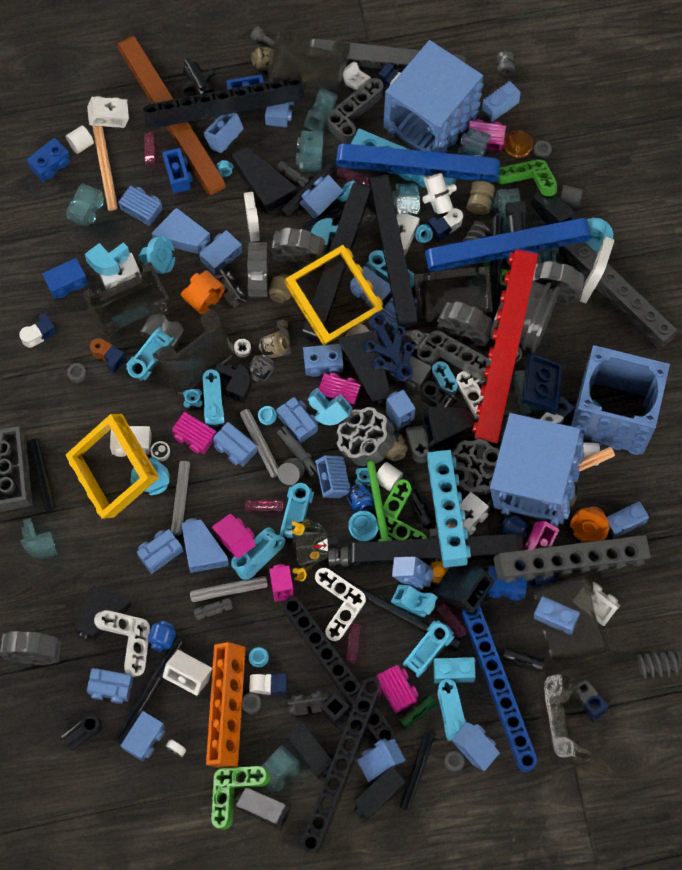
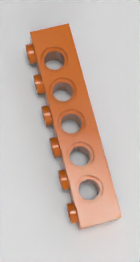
[206,642,245,768]

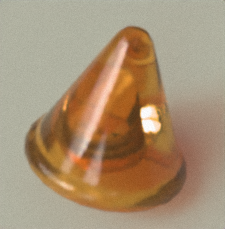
[503,130,533,158]

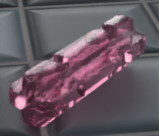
[336,167,369,187]
[245,500,283,511]
[437,603,467,638]
[346,624,361,663]

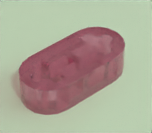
[144,133,155,166]

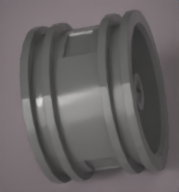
[490,281,561,354]

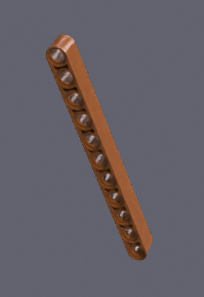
[117,36,226,196]

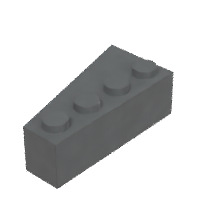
[0,426,33,512]

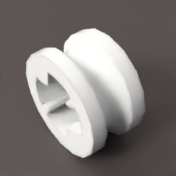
[234,339,251,358]

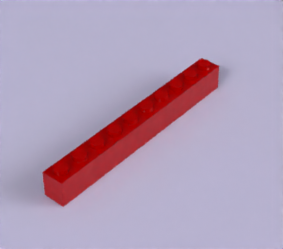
[472,248,538,443]

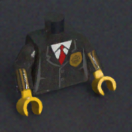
[291,519,338,581]

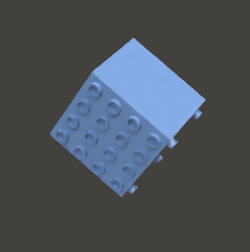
[383,40,483,153]
[571,345,670,455]
[490,413,584,527]

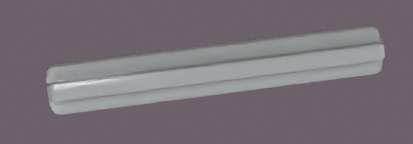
[240,409,279,477]
[171,461,190,536]
[190,576,268,602]

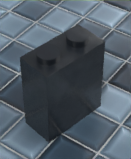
[433,565,495,613]

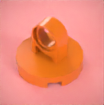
[570,507,610,543]

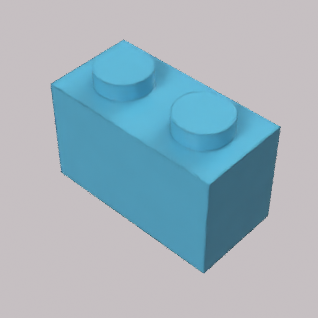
[433,658,475,683]

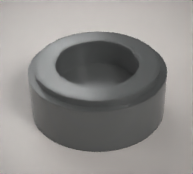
[533,141,552,160]
[67,363,87,383]
[242,693,261,714]
[444,751,465,772]

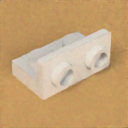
[572,582,620,626]

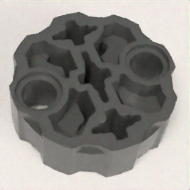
[270,228,327,269]
[247,242,268,297]
[533,261,585,305]
[437,302,494,347]
[337,407,395,466]
[451,439,500,497]
[0,631,61,665]

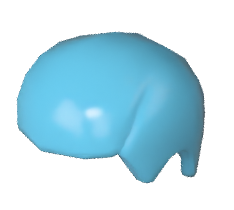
[348,510,379,542]

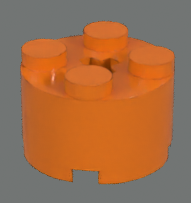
[181,270,225,314]

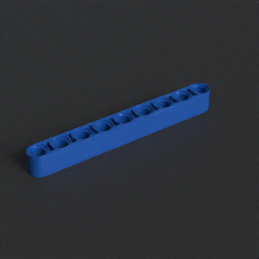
[336,144,500,182]
[425,218,592,272]
[461,605,537,772]

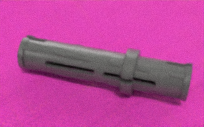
[277,426,318,478]

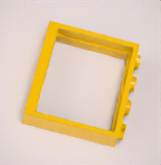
[284,245,383,345]
[66,414,160,519]

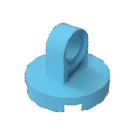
[586,218,613,254]
[139,236,175,274]
[131,457,170,495]

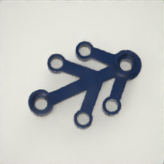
[363,313,414,382]

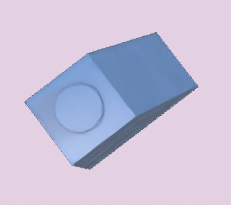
[152,208,211,254]
[182,518,229,573]

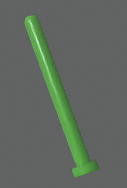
[367,460,392,541]

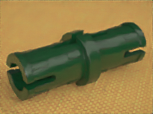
[398,694,437,729]

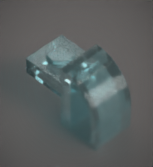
[304,88,338,134]
[20,518,58,559]

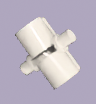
[422,173,457,214]

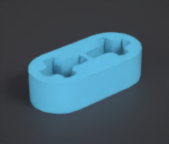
[432,361,458,394]

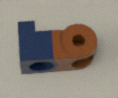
[90,338,126,374]

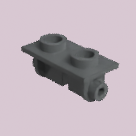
[215,269,247,307]
[397,330,430,349]
[288,691,329,716]

